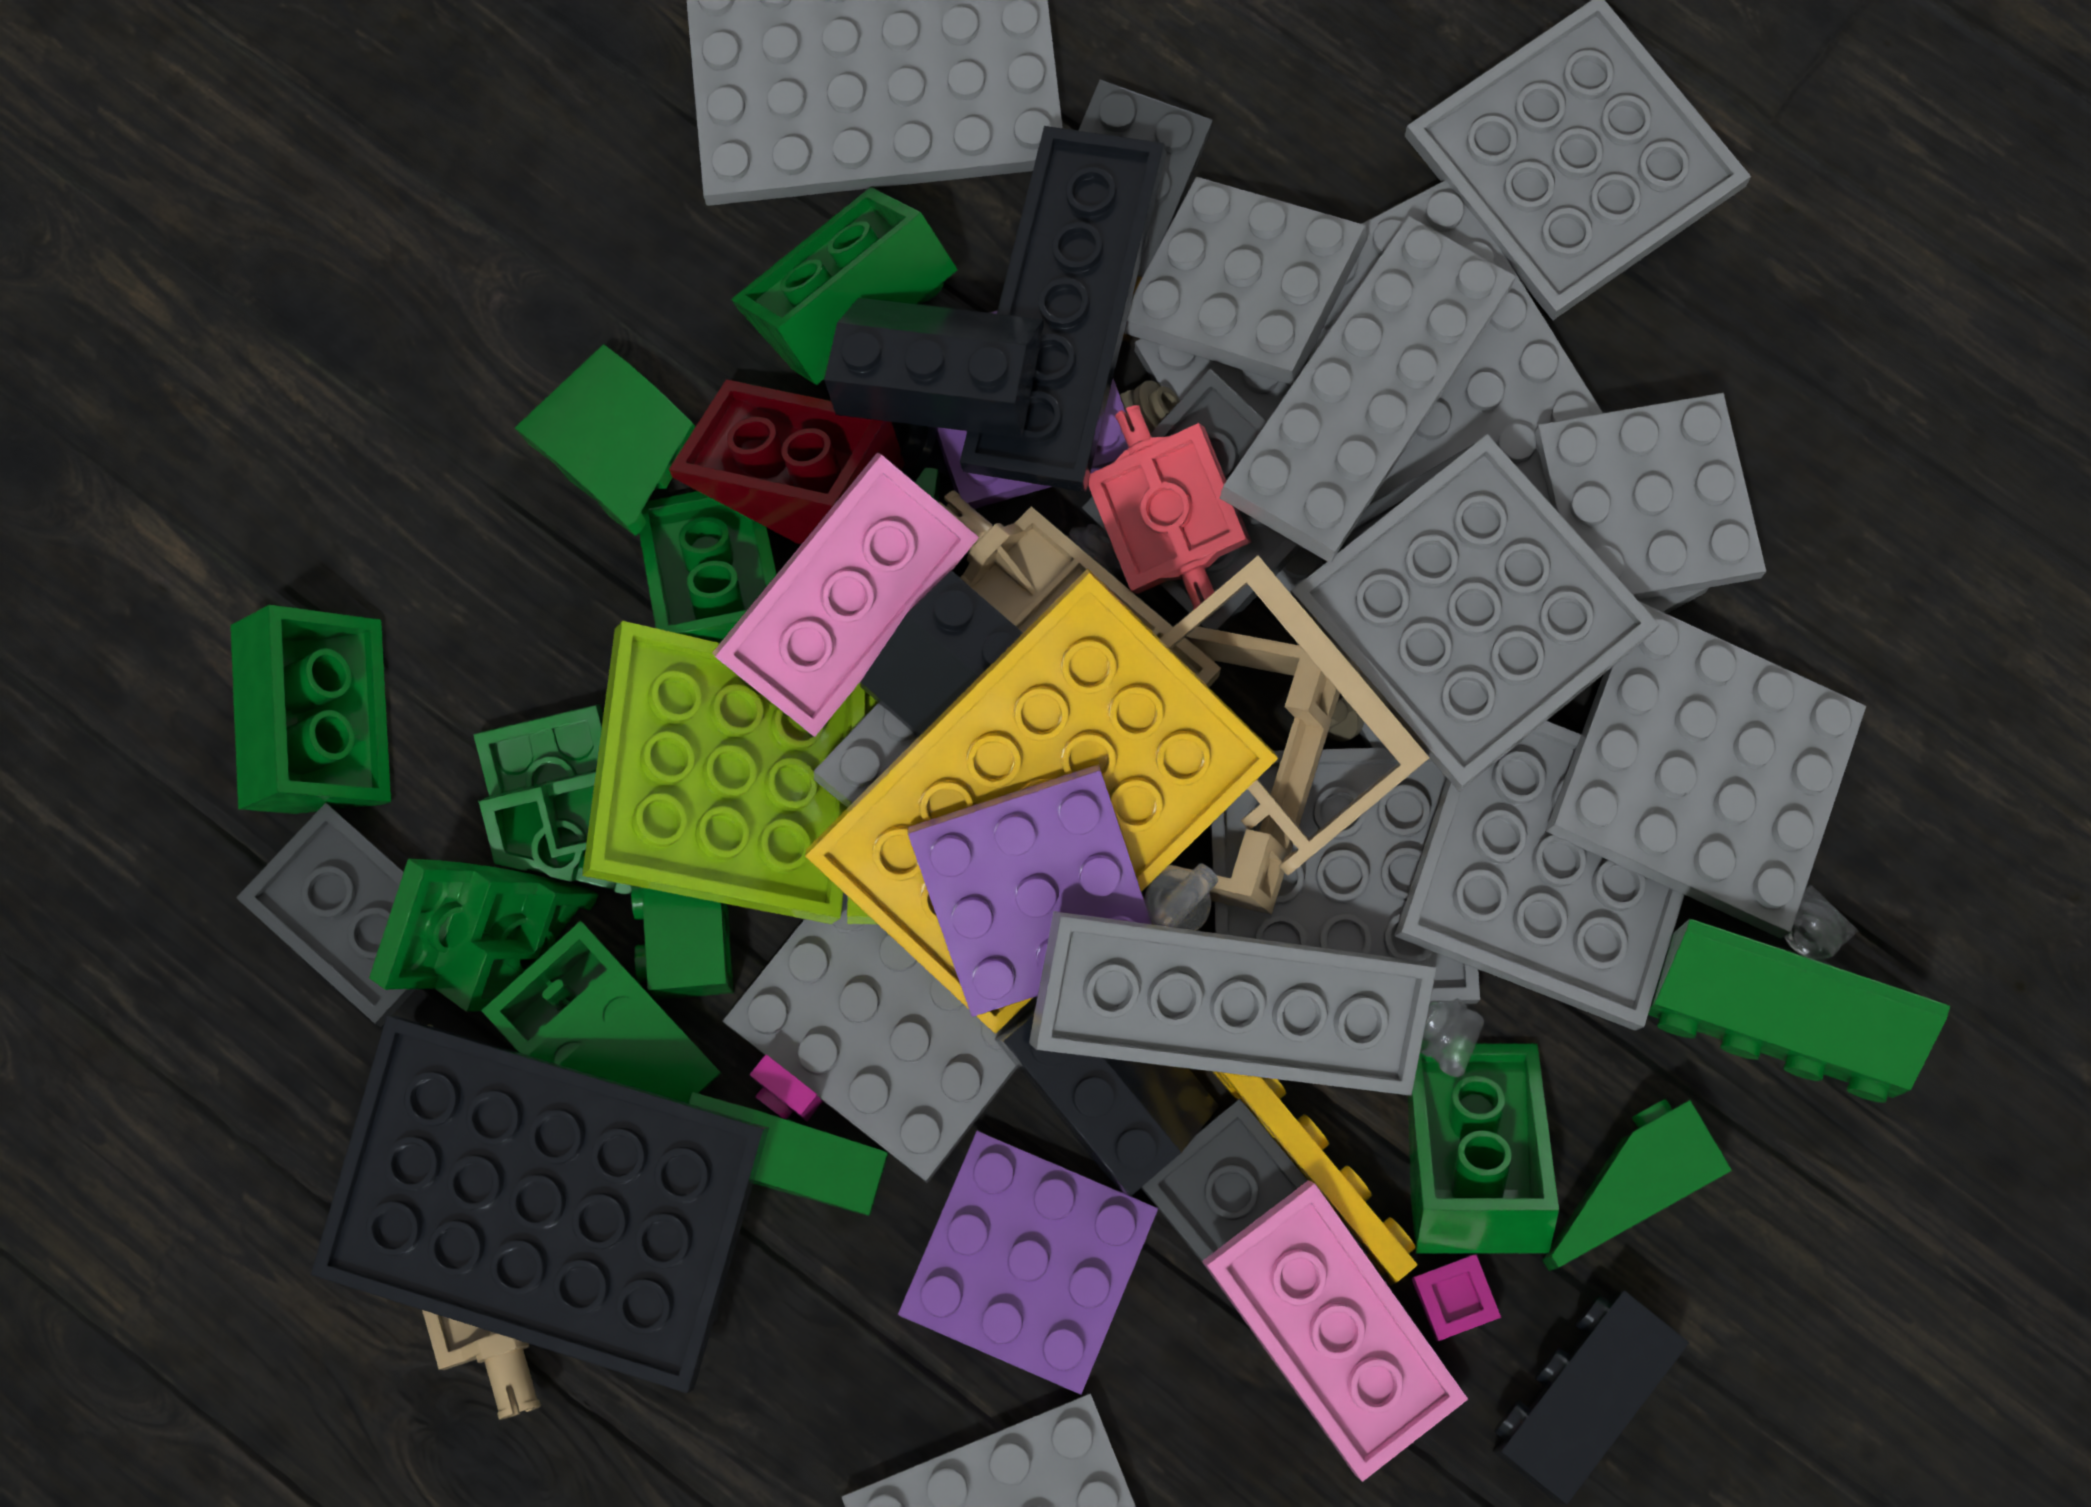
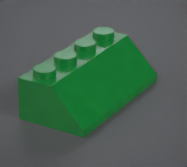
[1648,919,1950,1103]

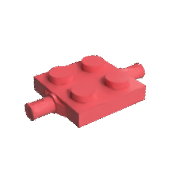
[1088,405,1252,610]

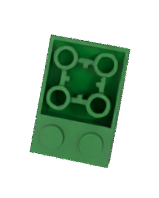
[481,921,722,1104]

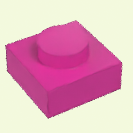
[750,1054,823,1122]
[1412,1254,1501,1342]

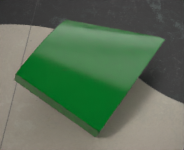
[515,344,696,536]
[474,704,631,894]
[369,859,598,1012]

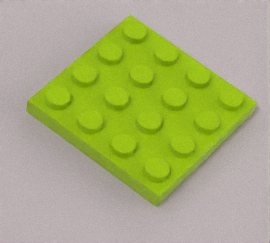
[582,621,852,924]

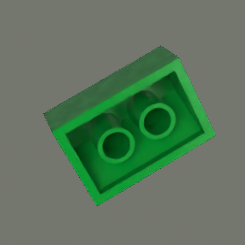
[731,187,958,385]
[230,605,391,814]

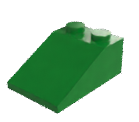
[639,491,777,643]
[1408,1044,1559,1253]

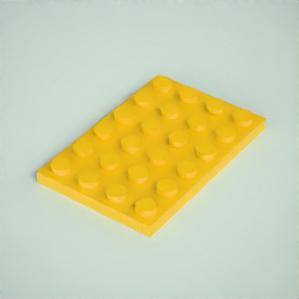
[805,569,1278,1034]

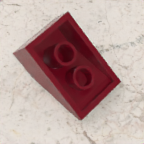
[669,379,905,544]

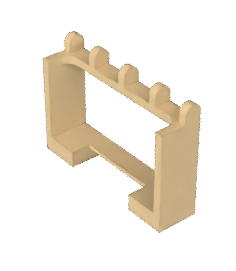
[1160,556,1430,876]
[1148,627,1340,915]

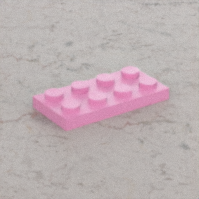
[712,453,979,737]
[1202,1180,1468,1482]

